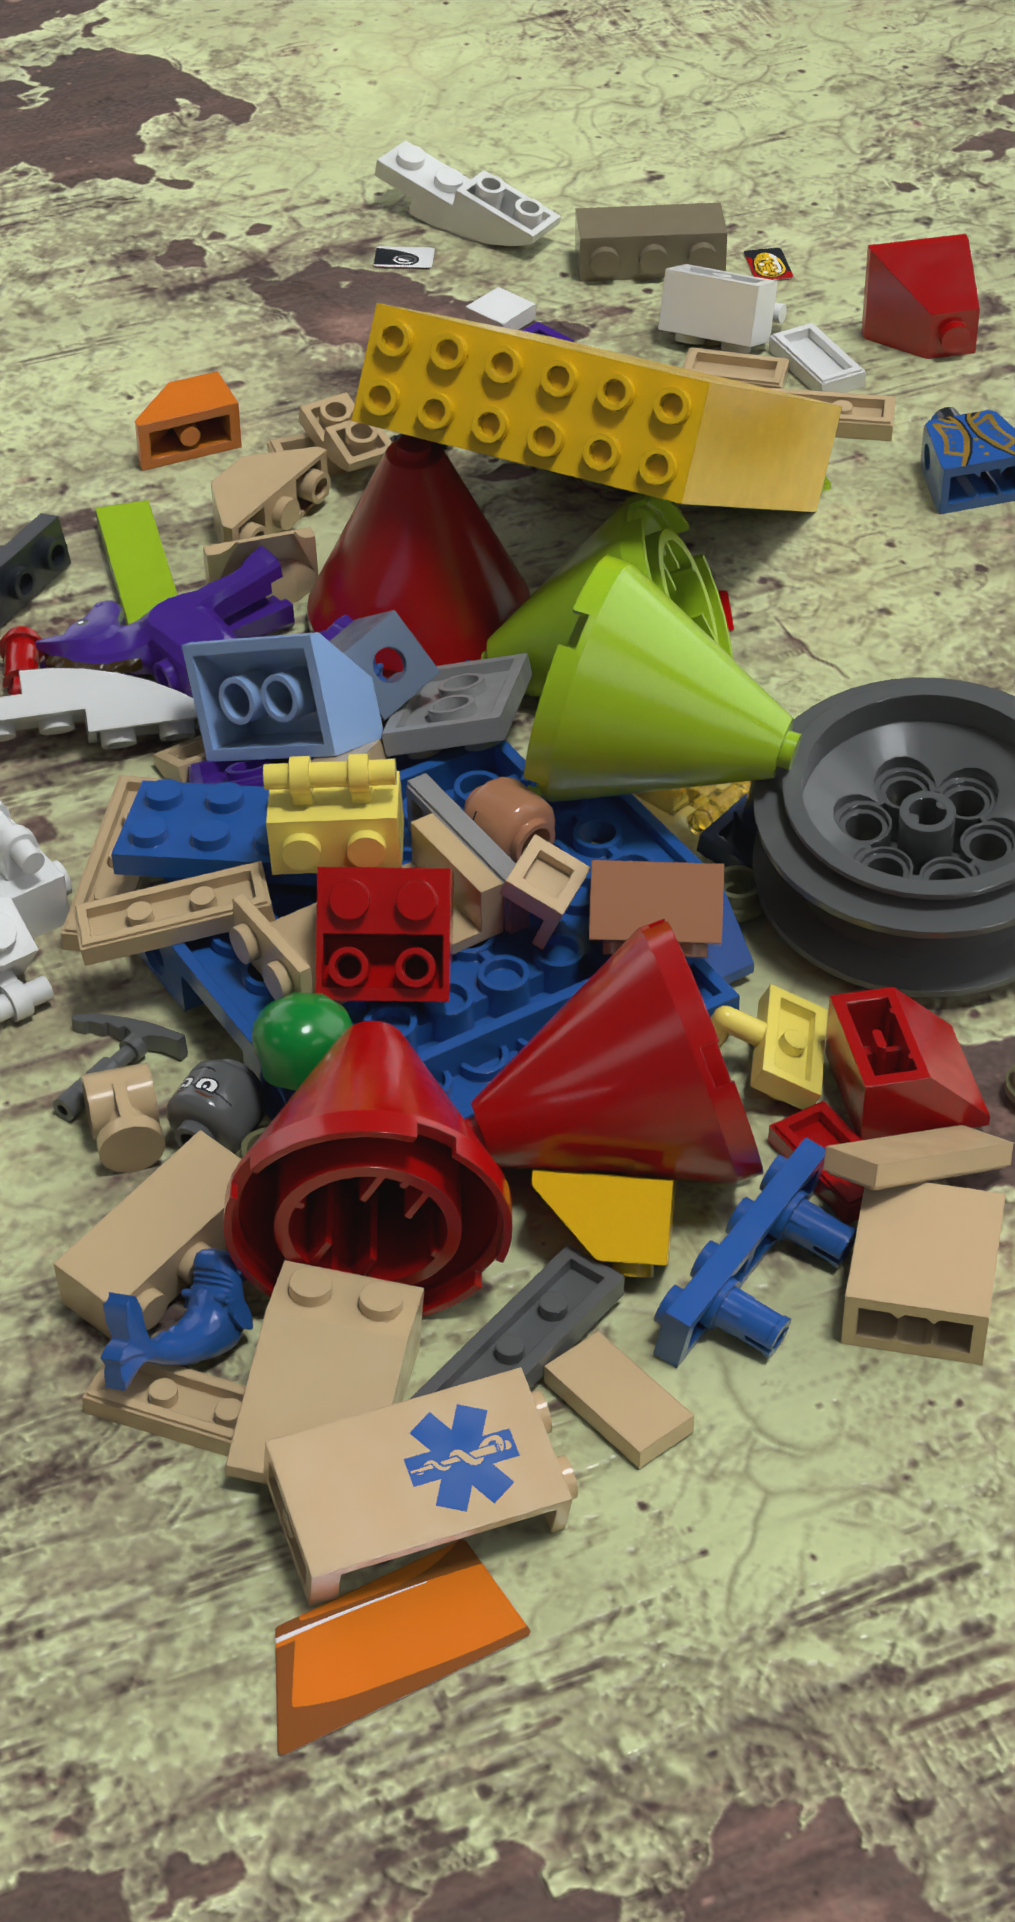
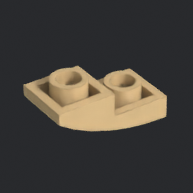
[299,392,392,472]

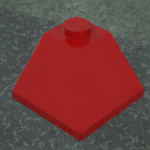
[861,234,980,359]

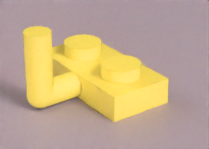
[710,984,828,1110]

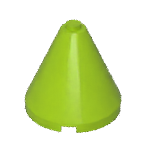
[481,494,734,697]
[524,555,802,803]

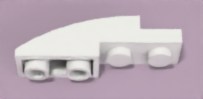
[374,140,561,246]
[0,668,200,749]

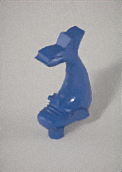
[100,1248,253,1391]

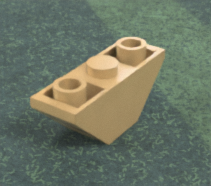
[211,446,330,543]

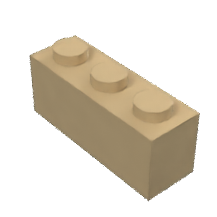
[53,1130,241,1339]

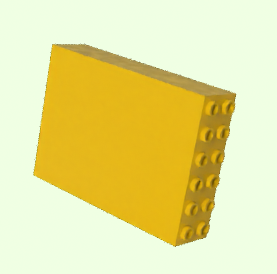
[351,303,842,512]

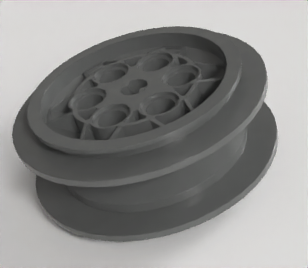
[752,677,1015,998]

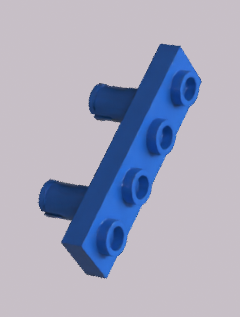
[653,1137,857,1368]

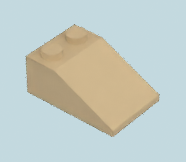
[225,1260,424,1484]

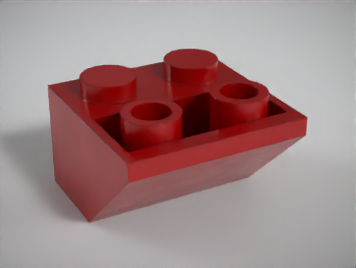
[315,867,454,1002]
[825,987,990,1140]

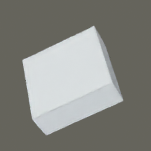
[465,287,536,330]

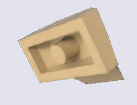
[203,527,318,603]

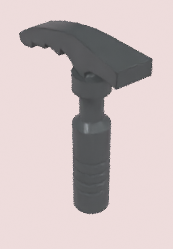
[53,1014,188,1121]

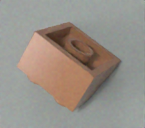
[589,860,724,958]

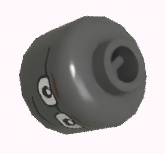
[166,1059,266,1154]

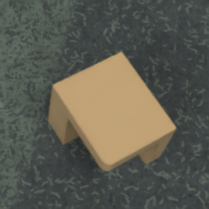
[499,834,591,950]

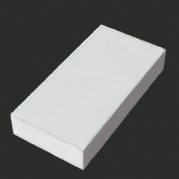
[769,323,866,393]

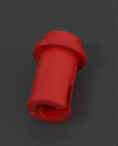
[0,626,44,695]

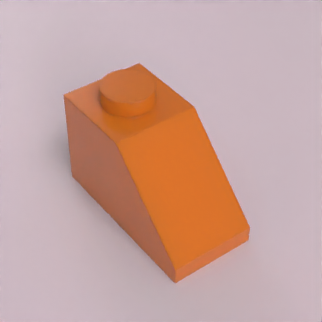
[135,371,242,471]

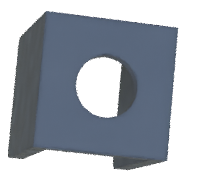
[329,610,440,721]

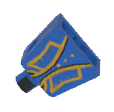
[920,407,1015,515]

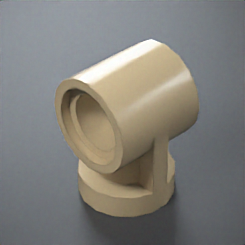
[81,1062,166,1173]

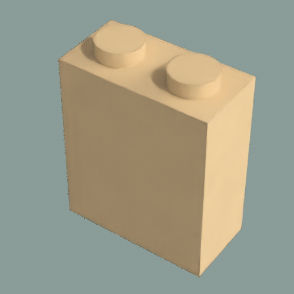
[841,1182,1006,1365]

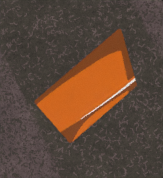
[275,1539,531,1756]

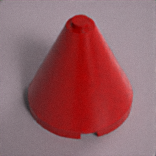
[307,435,531,679]
[465,919,763,1184]
[223,1021,513,1317]

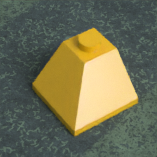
[532,1169,677,1277]

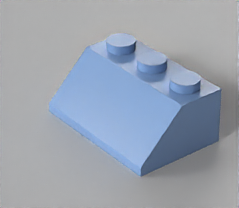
[181,632,383,762]

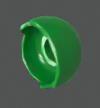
[252,992,353,1091]

